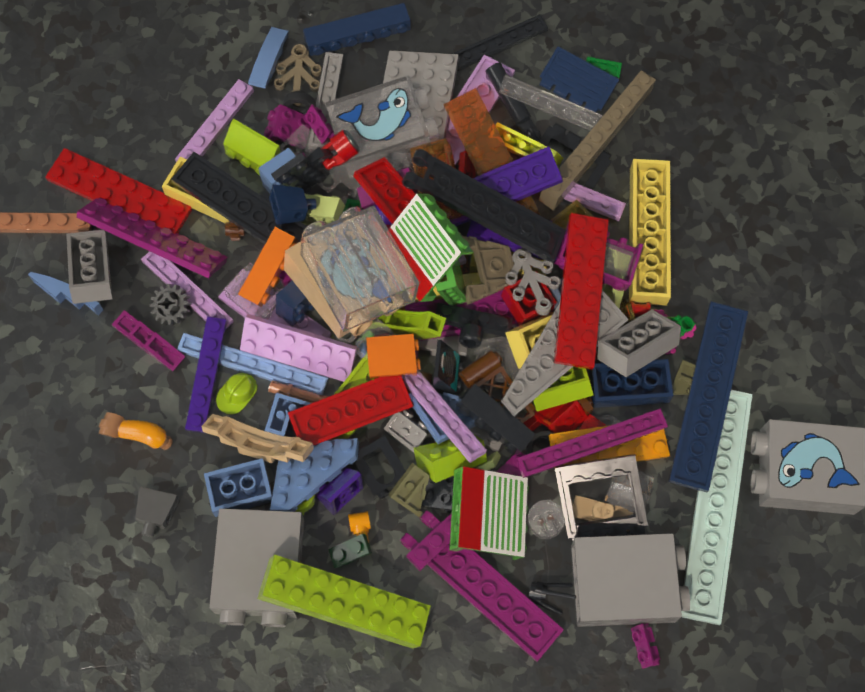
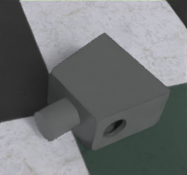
[135,487,180,537]

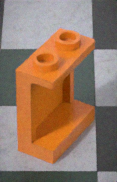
[366,334,420,380]

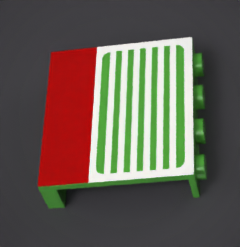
[378,194,473,302]
[450,466,529,560]

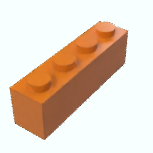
[238,227,298,308]

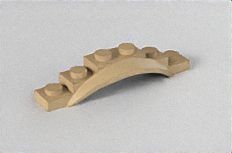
[201,414,314,463]

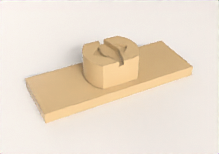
[573,495,633,532]

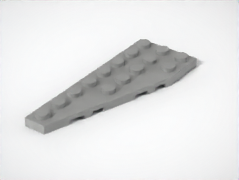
[501,290,629,416]

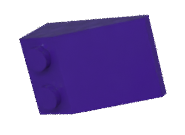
[316,468,363,516]

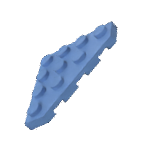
[270,438,359,512]

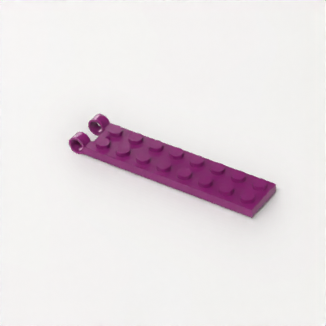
[399,510,564,662]

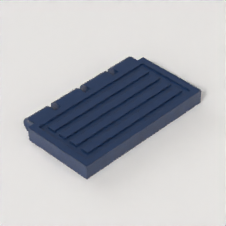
[539,46,619,116]

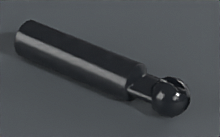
[485,62,541,142]

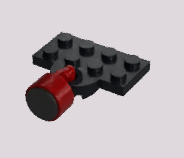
[271,129,360,193]

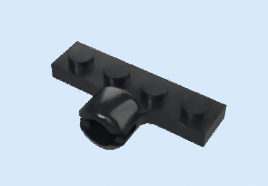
[435,303,513,349]

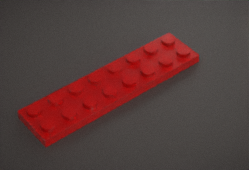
[45,148,193,234]
[554,213,609,369]

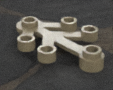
[274,44,322,107]

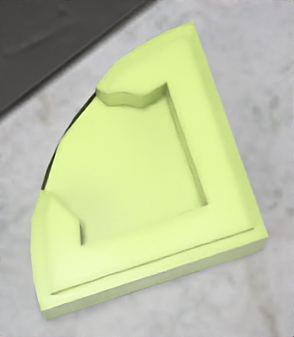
[476,451,501,471]

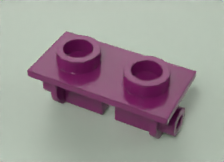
[304,105,336,144]
[631,623,661,669]

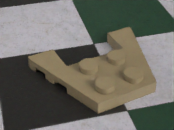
[459,233,518,304]

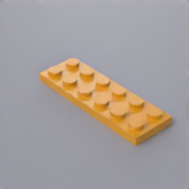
[548,425,670,466]

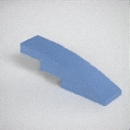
[248,27,288,89]
[28,272,103,315]

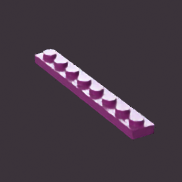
[516,408,668,478]
[406,453,524,571]

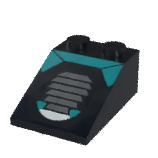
[433,339,463,395]

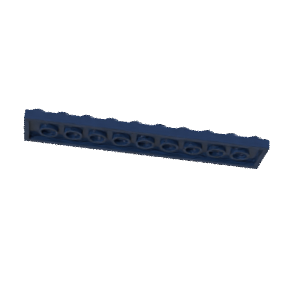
[668,302,748,493]

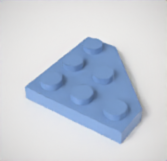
[409,392,476,444]

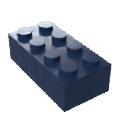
[276,281,315,327]
[588,359,674,408]

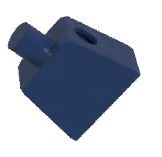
[269,185,316,225]

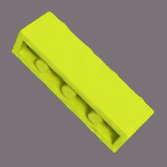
[488,122,564,167]

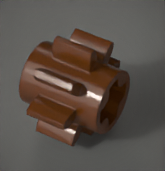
[225,221,246,241]

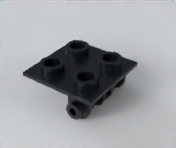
[421,476,454,513]

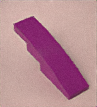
[112,310,185,371]

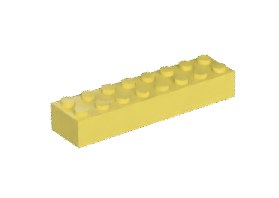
[629,159,671,306]

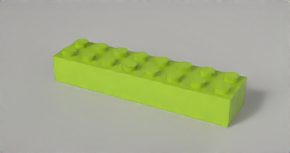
[257,555,431,649]

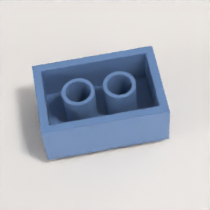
[204,458,272,517]

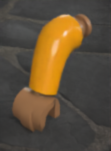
[99,412,172,450]

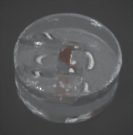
[527,500,565,539]

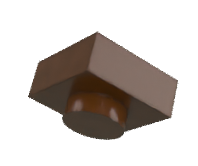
[577,397,594,416]

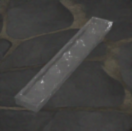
[499,74,603,131]

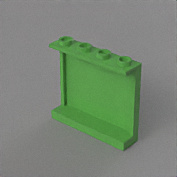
[436,259,467,306]

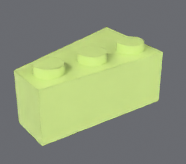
[300,193,345,227]

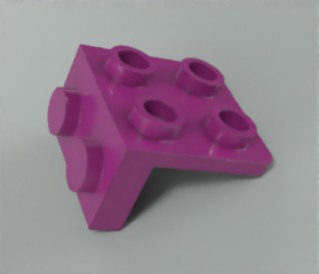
[264,104,310,150]

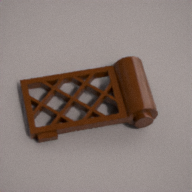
[459,350,535,423]

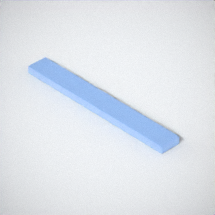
[177,333,329,395]

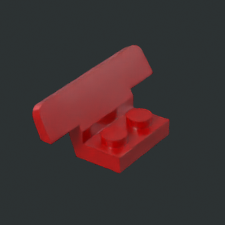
[523,400,588,434]

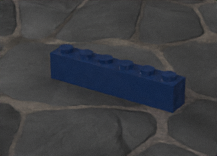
[303,3,410,56]

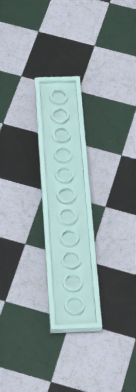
[681,390,752,625]

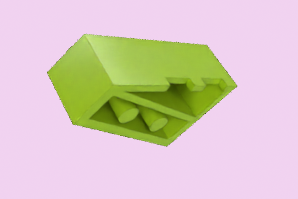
[413,434,487,483]

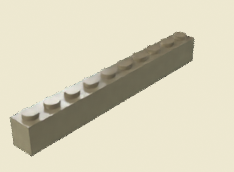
[539,71,656,210]

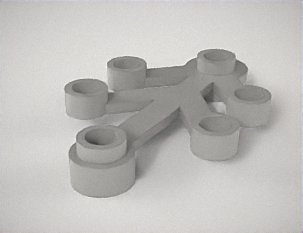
[505,249,561,315]

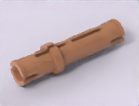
[268,380,328,403]

